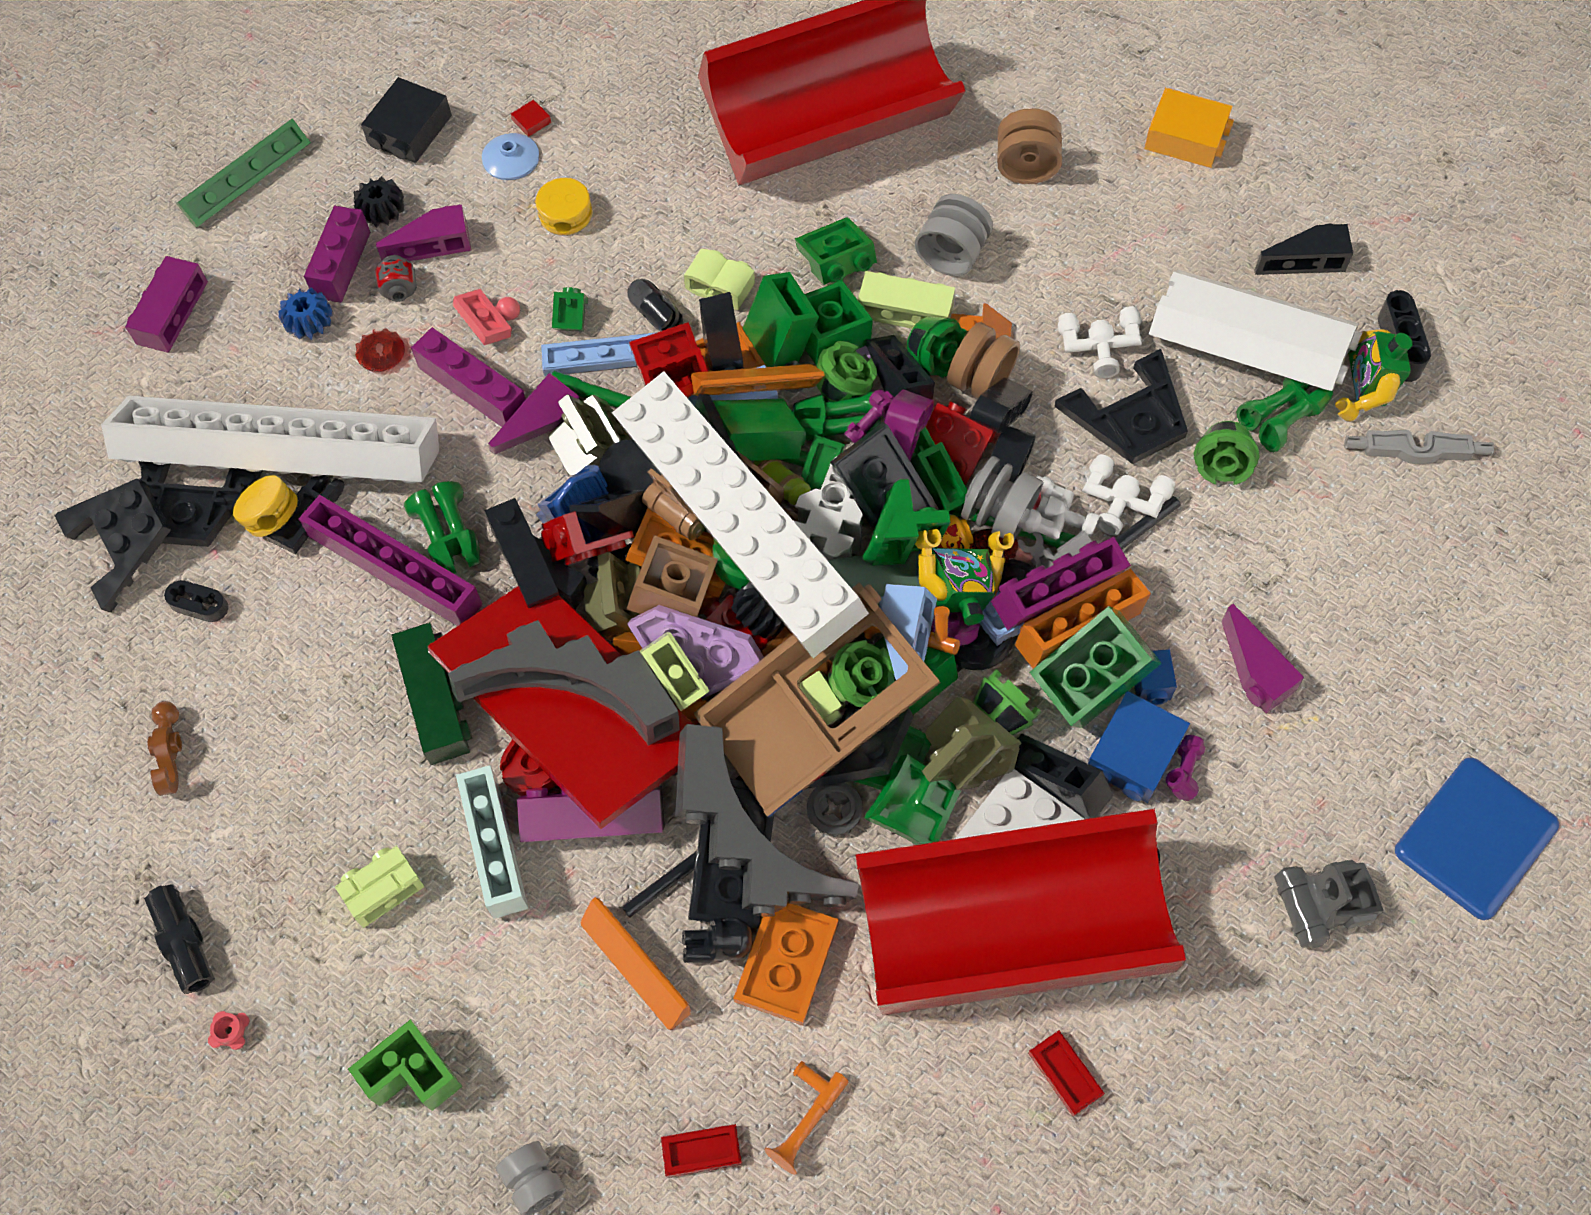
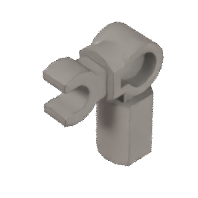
[1018,530,1092,569]

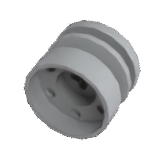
[915,194,993,276]
[961,456,1044,540]

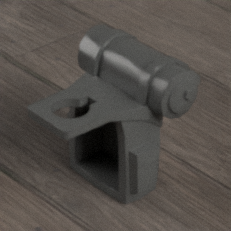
[1274,860,1383,949]

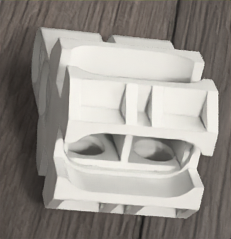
[794,456,863,560]

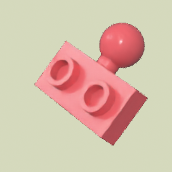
[453,289,520,346]

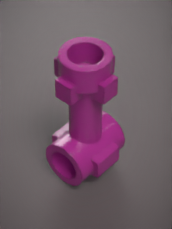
[844,390,894,443]
[1166,735,1206,801]

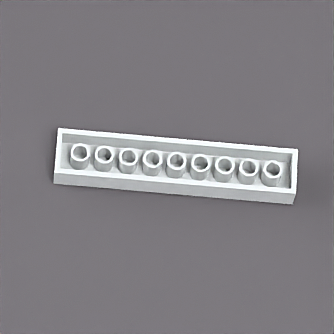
[612,372,869,658]
[101,396,439,483]

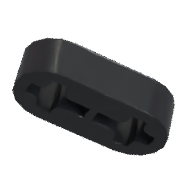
[164,580,229,622]

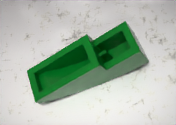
[911,427,968,511]

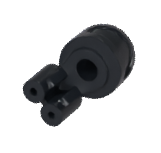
[682,918,753,963]

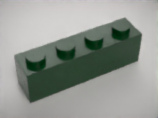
[391,622,473,765]

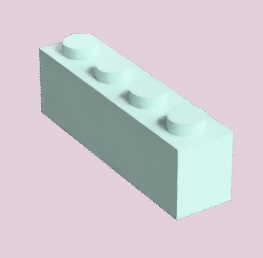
[456,765,529,919]

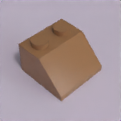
[627,535,718,617]

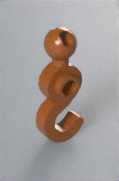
[147,701,182,796]

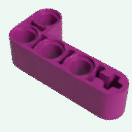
[859,389,934,516]

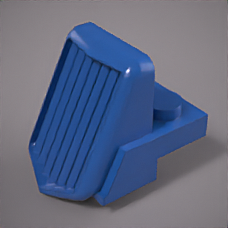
[536,465,608,544]

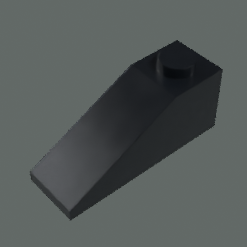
[1254,223,1353,275]
[699,292,744,371]
[866,335,935,400]
[569,490,649,539]
[484,498,559,608]
[1014,733,1113,819]

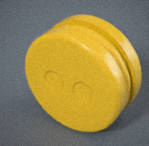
[535,178,592,235]
[233,475,298,537]

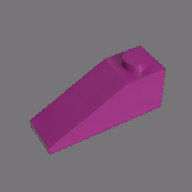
[376,204,472,261]
[488,373,579,455]
[1221,604,1304,714]

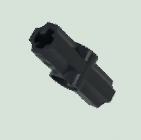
[144,884,215,994]

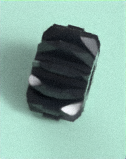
[353,176,404,228]
[731,582,786,639]

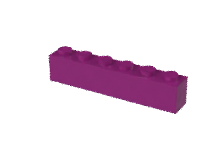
[299,495,483,626]

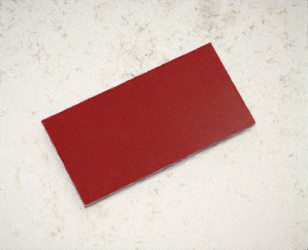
[428,586,694,829]

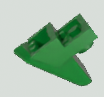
[863,479,951,566]

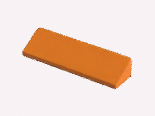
[691,364,824,396]
[581,897,691,1030]

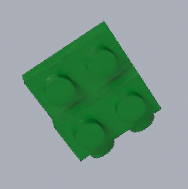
[795,217,877,285]

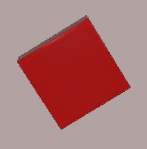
[510,99,551,137]

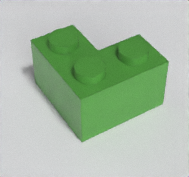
[348,1019,463,1111]

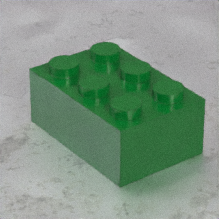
[1029,606,1162,728]

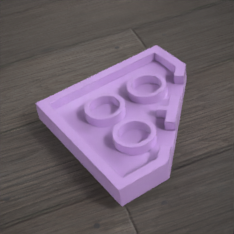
[627,605,764,699]

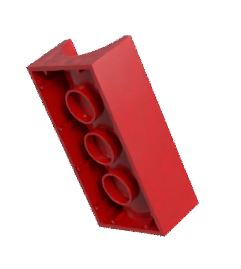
[698,0,966,186]
[855,809,1186,1015]

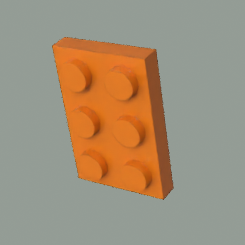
[626,509,725,598]
[733,902,839,1026]

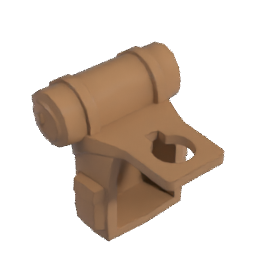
[642,468,705,540]

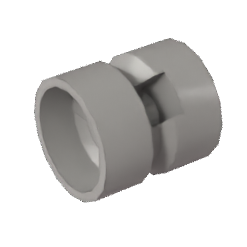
[496,1141,566,1215]

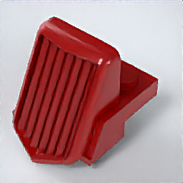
[629,322,708,398]

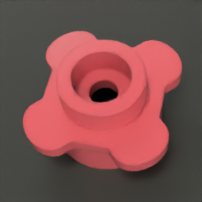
[208,1011,250,1050]

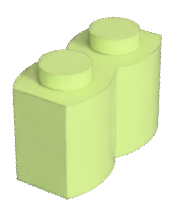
[684,249,755,310]

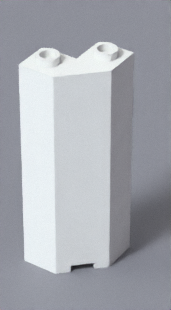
[1149,270,1362,391]

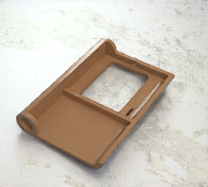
[694,582,941,818]

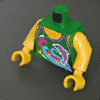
[1335,329,1412,421]
[915,529,1014,625]

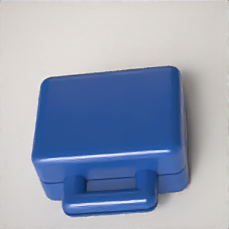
[1395,757,1559,920]

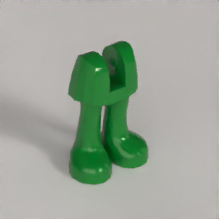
[1236,377,1334,453]
[793,391,881,441]
[404,481,480,574]

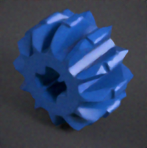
[278,287,333,340]

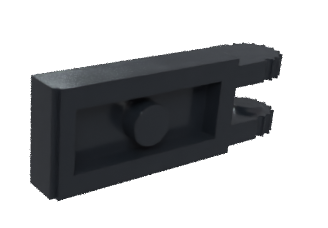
[266,475,345,555]

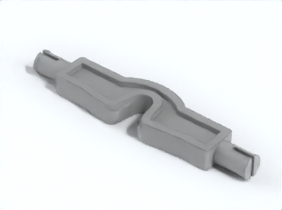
[1344,430,1494,464]

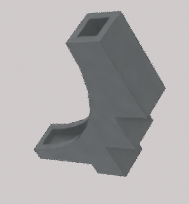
[448,620,680,745]
[675,724,858,917]

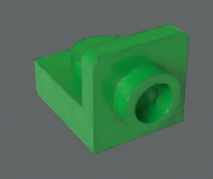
[552,287,588,332]

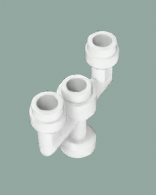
[1058,306,1142,378]
[1082,454,1175,535]
[1018,475,1099,539]

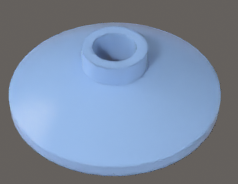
[482,133,539,180]

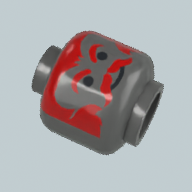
[375,255,417,302]

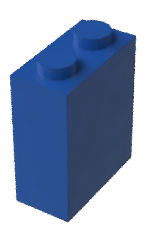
[1088,691,1190,803]

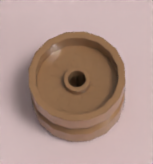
[997,108,1062,184]
[947,322,1021,399]

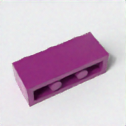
[304,205,371,303]
[125,256,208,353]

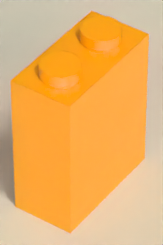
[1144,87,1234,168]

